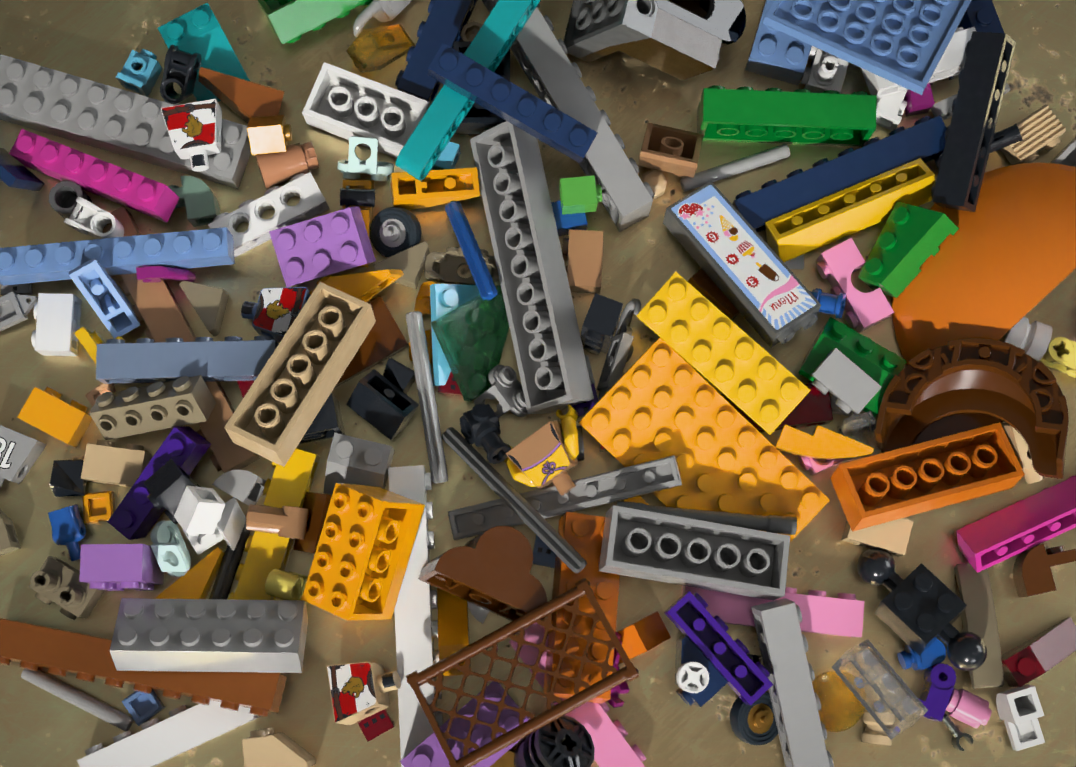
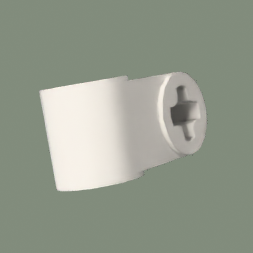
[63,197,125,239]

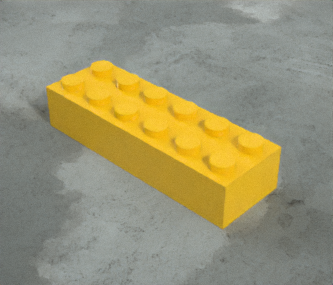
[636,272,811,435]

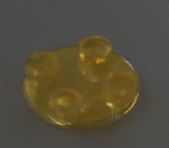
[812,671,865,732]

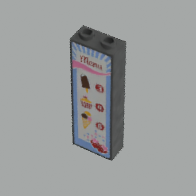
[663,181,821,348]

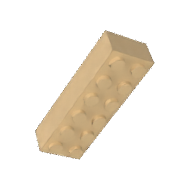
[224,282,376,467]

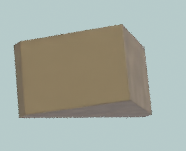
[374,241,430,289]
[179,281,229,337]

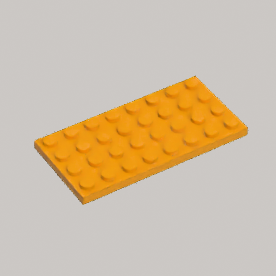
[578,337,830,542]

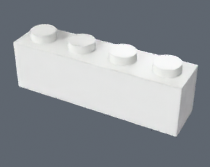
[861,27,976,99]

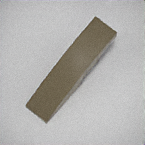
[954,563,1004,689]

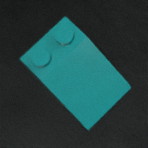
[157,2,250,102]

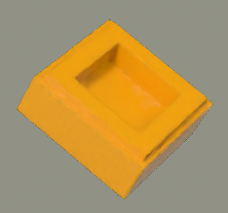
[82,491,115,524]

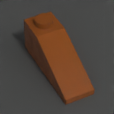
[198,67,284,123]

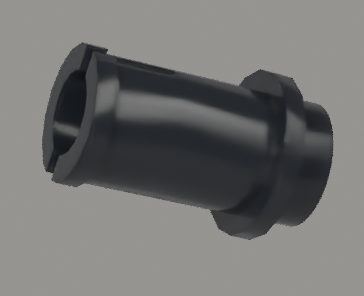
[340,186,375,208]

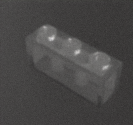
[832,639,928,740]

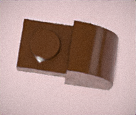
[1013,544,1076,598]

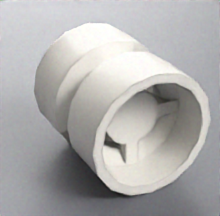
[999,317,1053,361]

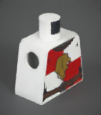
[161,99,222,171]

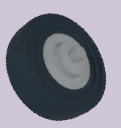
[370,207,421,258]

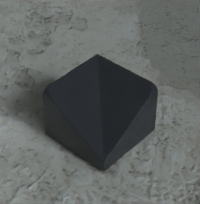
[383,358,416,394]
[50,459,87,497]

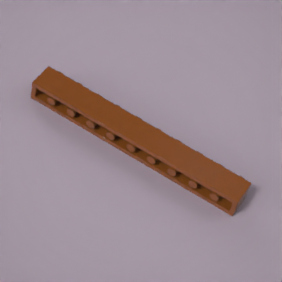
[0,618,287,717]

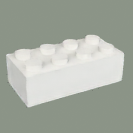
[302,62,430,158]

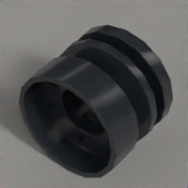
[514,715,595,767]

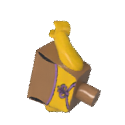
[503,404,579,496]

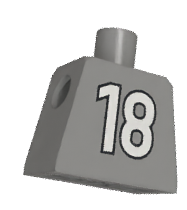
[0,425,46,488]

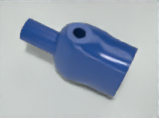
[48,504,86,562]

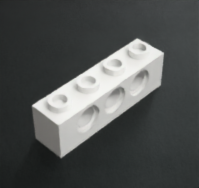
[208,172,329,257]

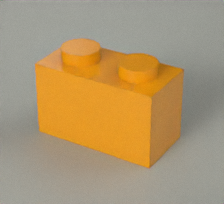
[17,387,93,448]

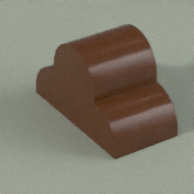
[418,526,548,621]

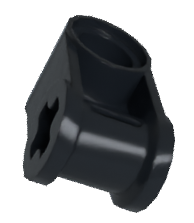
[160,45,201,104]

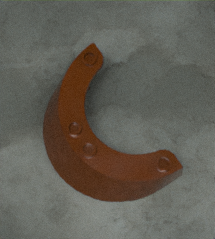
[874,338,1069,479]

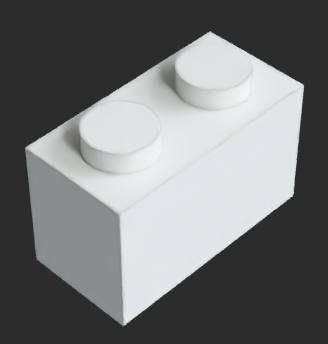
[31,293,82,356]

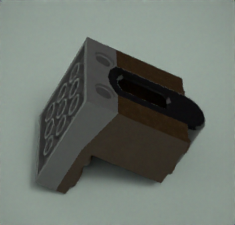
[563,0,746,80]

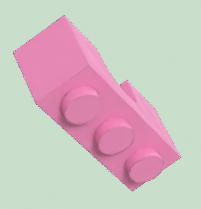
[816,238,894,333]

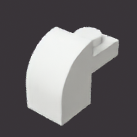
[996,684,1045,751]

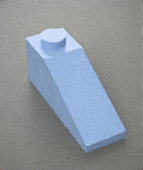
[68,258,140,339]

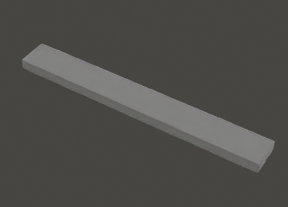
[448,455,683,540]

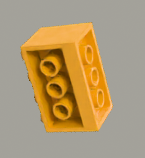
[302,483,425,620]

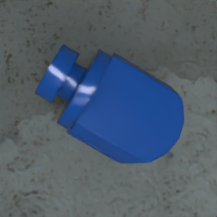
[897,639,946,671]

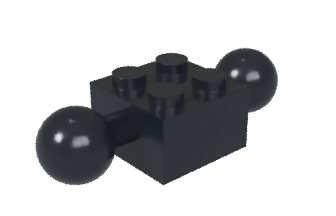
[857,548,987,671]

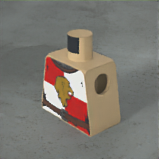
[327,662,401,725]

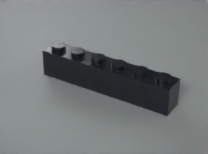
[931,31,1016,212]

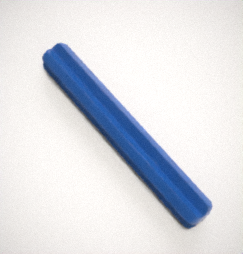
[445,201,498,301]

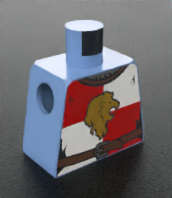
[241,287,311,342]

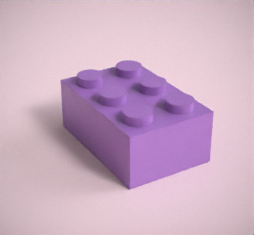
[269,206,376,287]
[79,544,164,591]

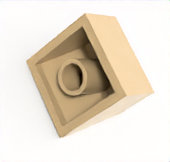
[242,727,316,767]

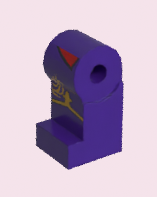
[907,663,956,722]

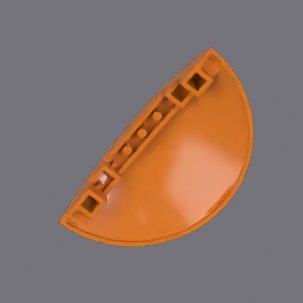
[891,163,1076,365]

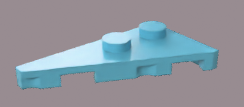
[430,284,481,386]

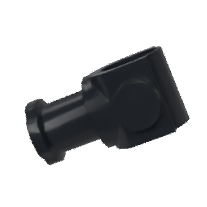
[460,404,512,464]

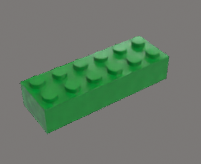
[697,85,877,147]

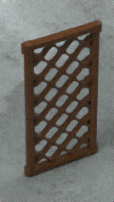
[406,578,640,767]

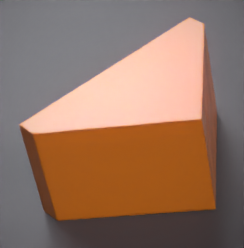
[617,611,671,665]

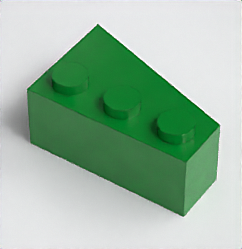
[858,201,959,298]

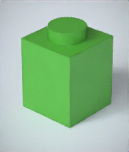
[559,175,602,215]

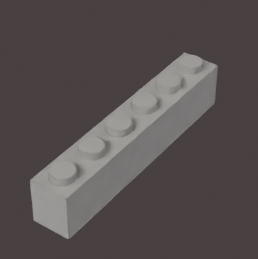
[751,598,834,767]

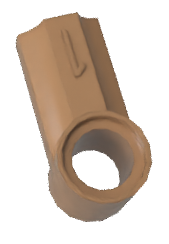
[246,504,309,540]

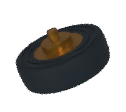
[730,692,778,746]

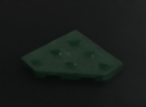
[431,285,509,401]

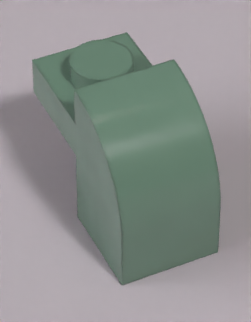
[168,176,220,227]

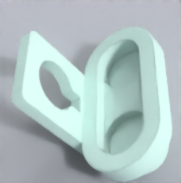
[337,136,394,181]
[150,520,191,577]

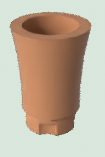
[255,141,319,190]

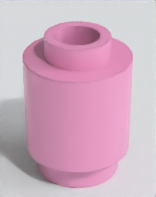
[946,688,992,728]

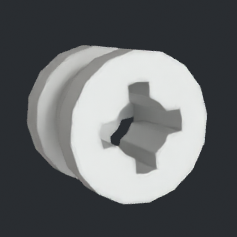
[676,662,709,693]

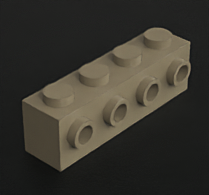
[89,375,216,440]

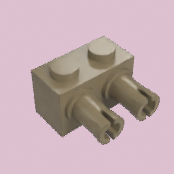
[29,556,105,620]

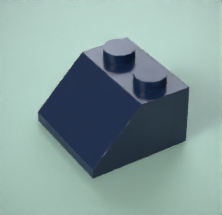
[675,636,728,707]

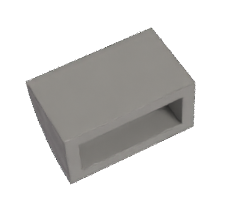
[212,470,266,506]

